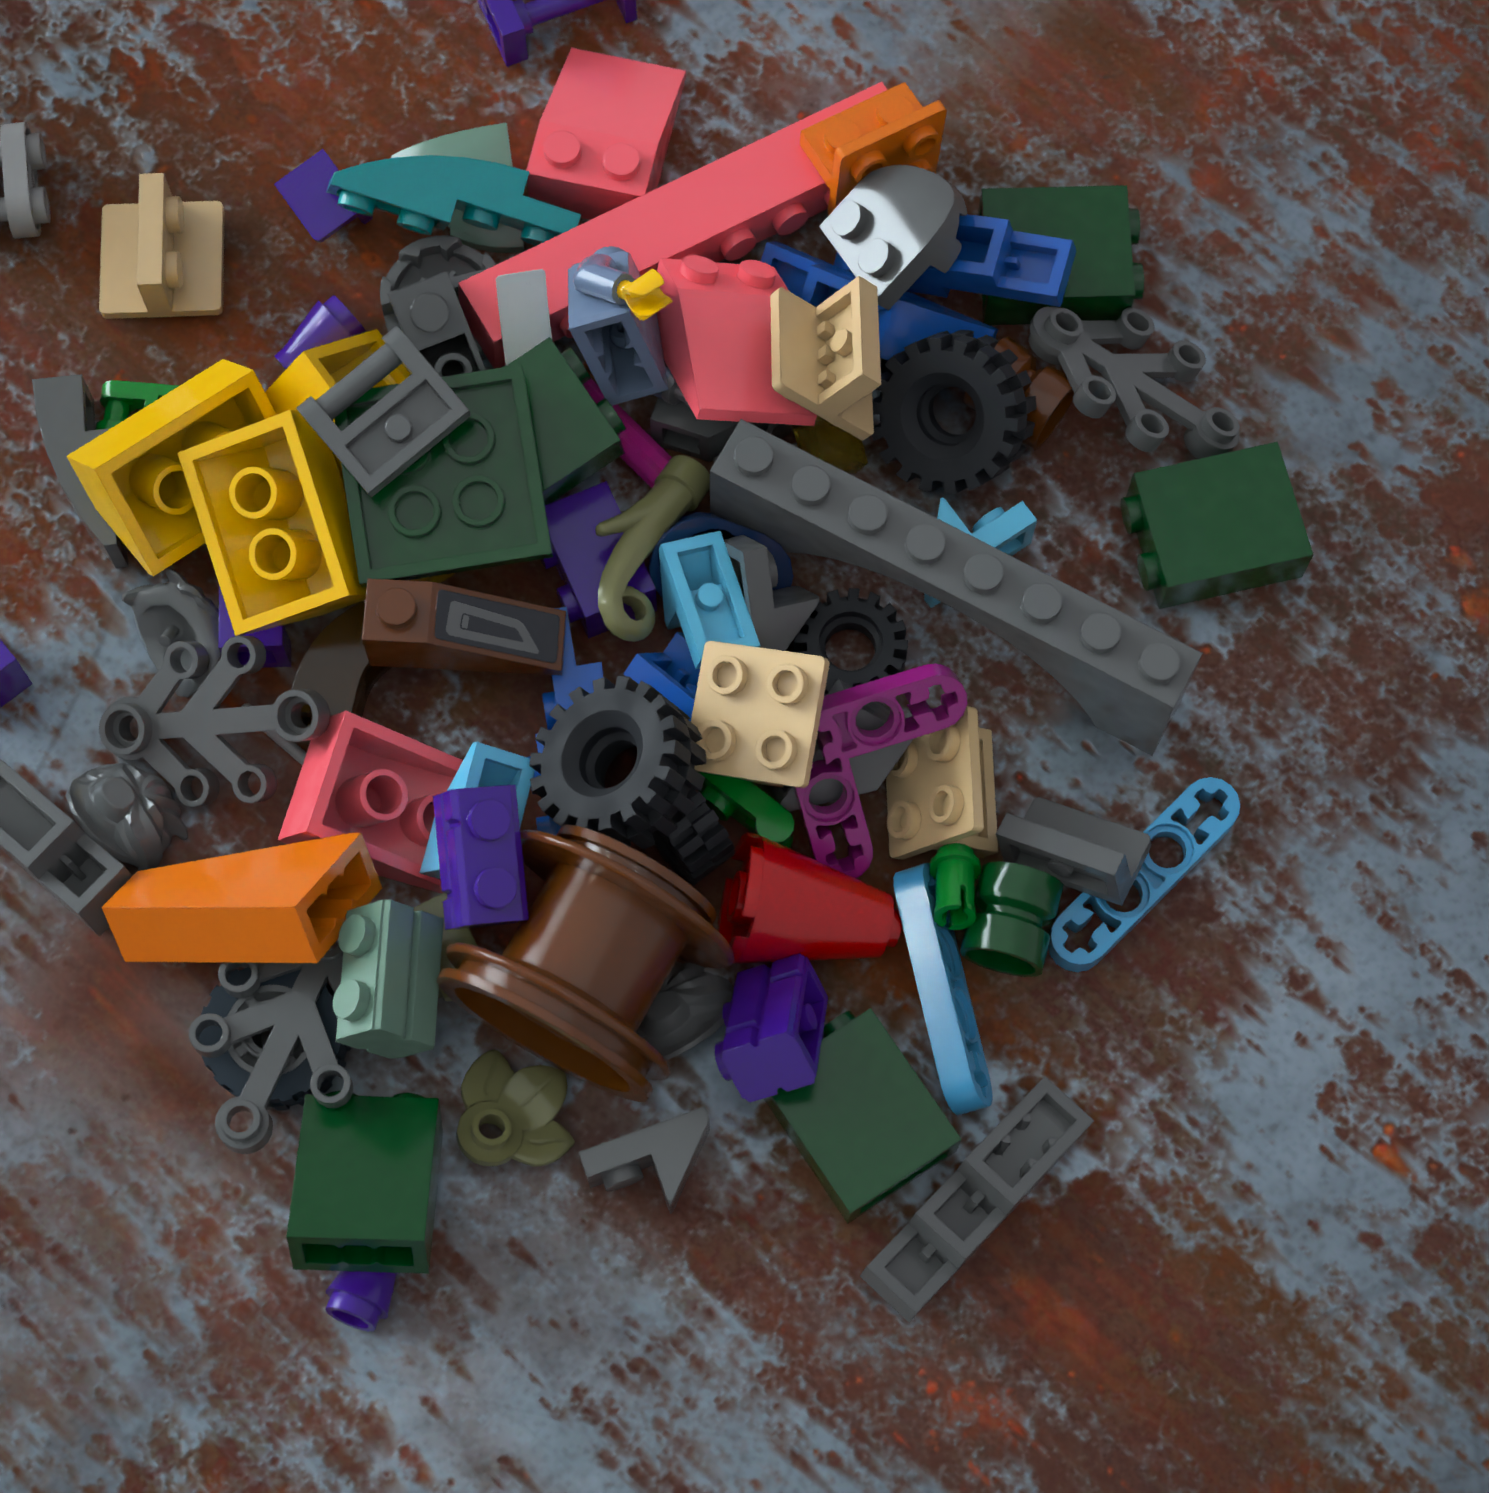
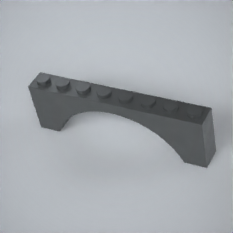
[710,419,1203,756]

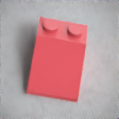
[526,48,686,220]
[657,255,817,426]
[278,710,463,894]

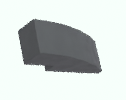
[32,374,128,568]
[0,759,133,937]

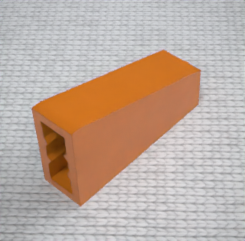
[101,833,382,963]

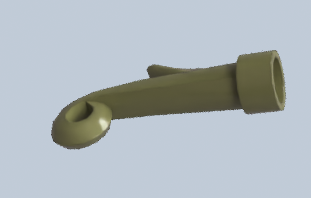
[595,455,710,642]

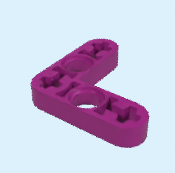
[793,663,967,878]

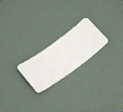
[496,269,552,366]

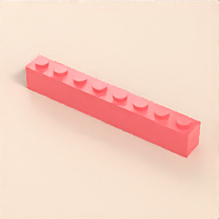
[458,82,888,369]

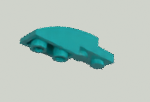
[327,155,581,246]

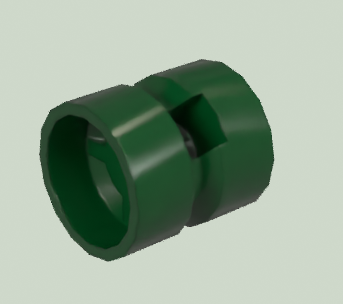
[960,861,1064,977]

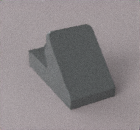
[724,535,819,651]
[579,1106,710,1214]

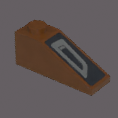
[362,578,567,675]

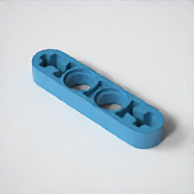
[1048,777,1240,972]
[893,863,993,1116]

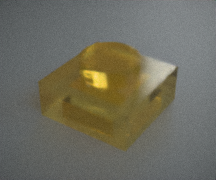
[792,415,868,474]

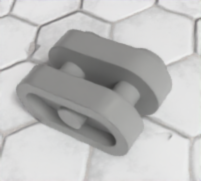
[0,122,51,239]

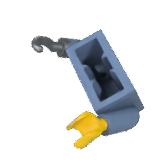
[568,246,690,407]

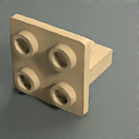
[99,173,224,319]
[770,276,881,441]
[691,641,829,788]
[886,706,998,860]

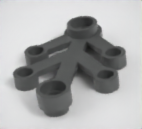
[1028,307,1240,459]
[99,636,330,807]
[189,944,353,1154]

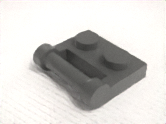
[296,326,471,498]

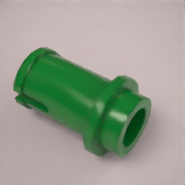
[929,843,981,930]

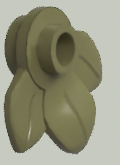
[456,1049,575,1167]

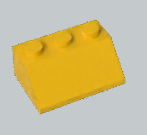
[66,359,276,577]
[178,410,367,636]

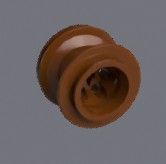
[436,825,735,1102]

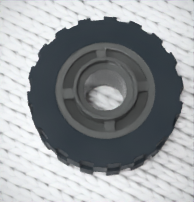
[199,967,351,1111]

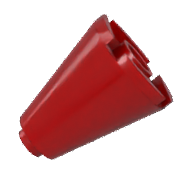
[718,832,902,964]

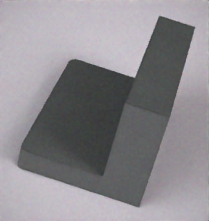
[996,797,1152,906]

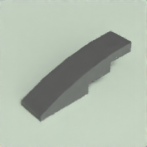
[860,1076,1094,1323]

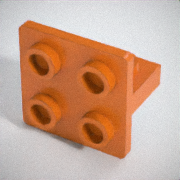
[799,82,947,215]

